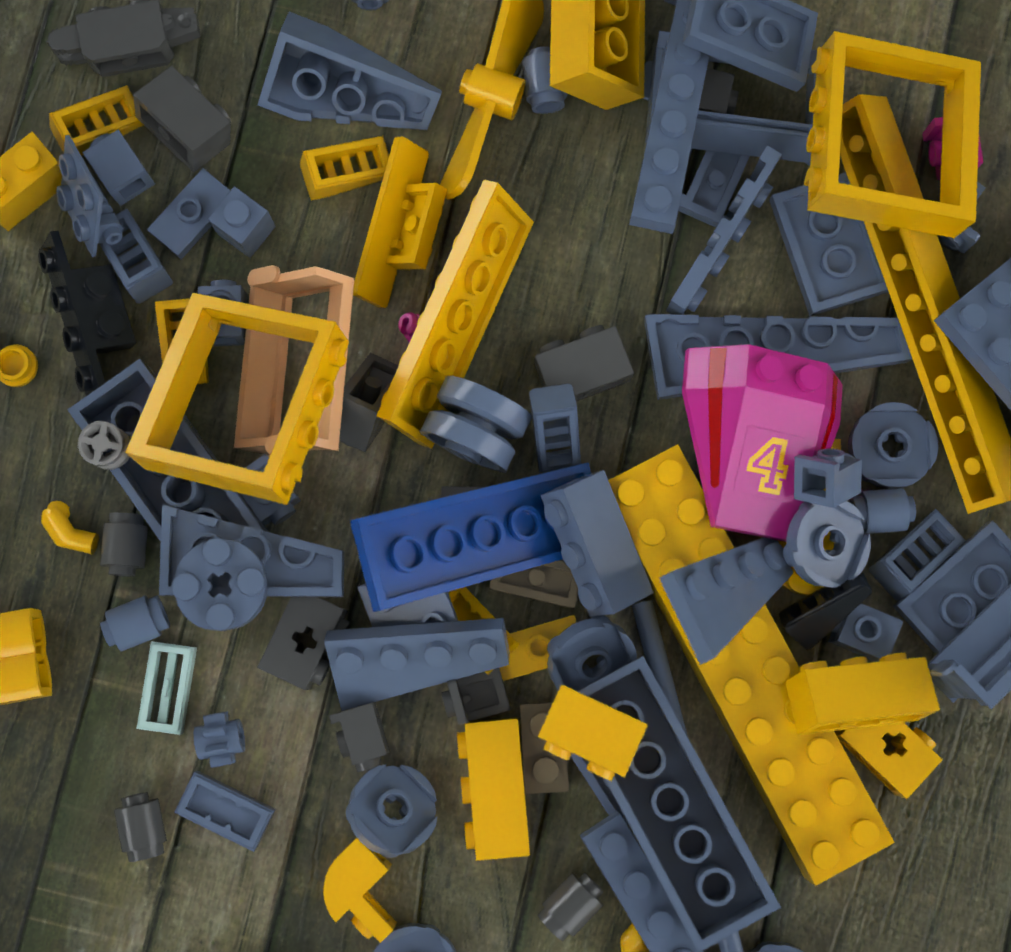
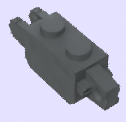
[46,0,201,77]

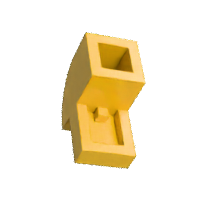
[323,837,397,943]

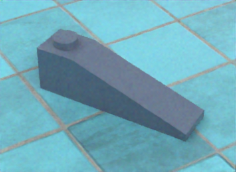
[257,11,442,130]

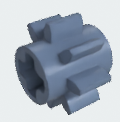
[193,711,245,768]

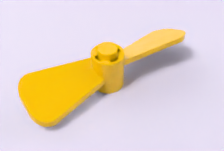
[440,0,544,200]

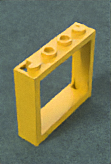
[804,31,981,238]
[125,292,349,505]

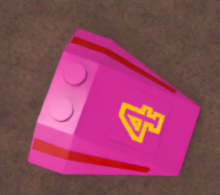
[682,344,843,542]

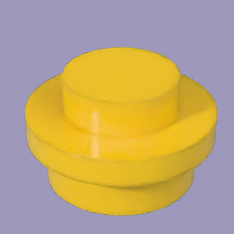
[0,344,38,387]

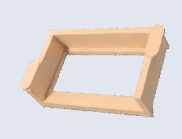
[234,265,354,455]

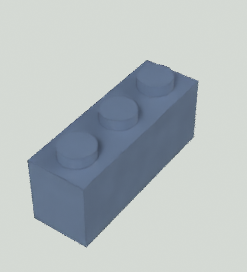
[540,470,654,617]

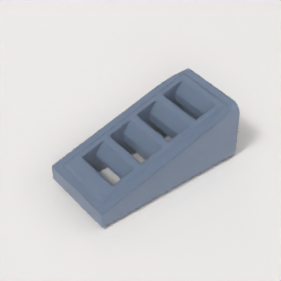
[99,209,173,304]
[529,384,581,472]
[869,509,966,600]

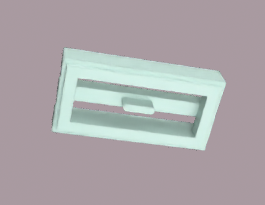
[136,641,197,735]

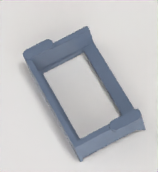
[644,31,817,166]
[928,584,1011,709]

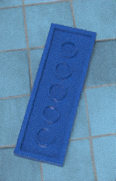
[350,462,591,612]

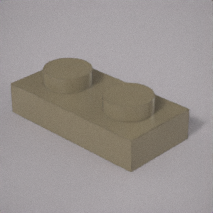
[489,560,578,609]
[520,702,569,794]

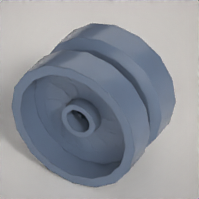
[420,375,532,473]

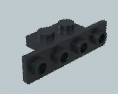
[38,231,136,396]

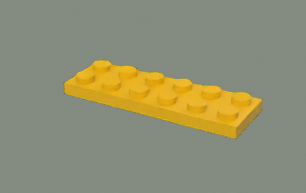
[376,179,534,449]

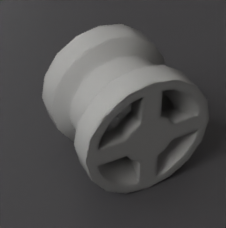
[78,421,130,470]

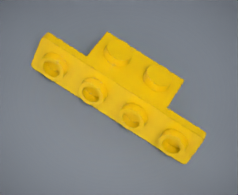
[353,136,448,308]

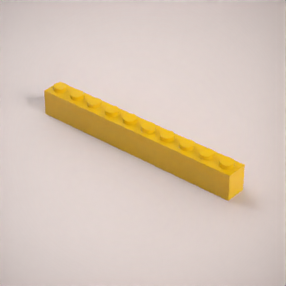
[840,94,1011,514]

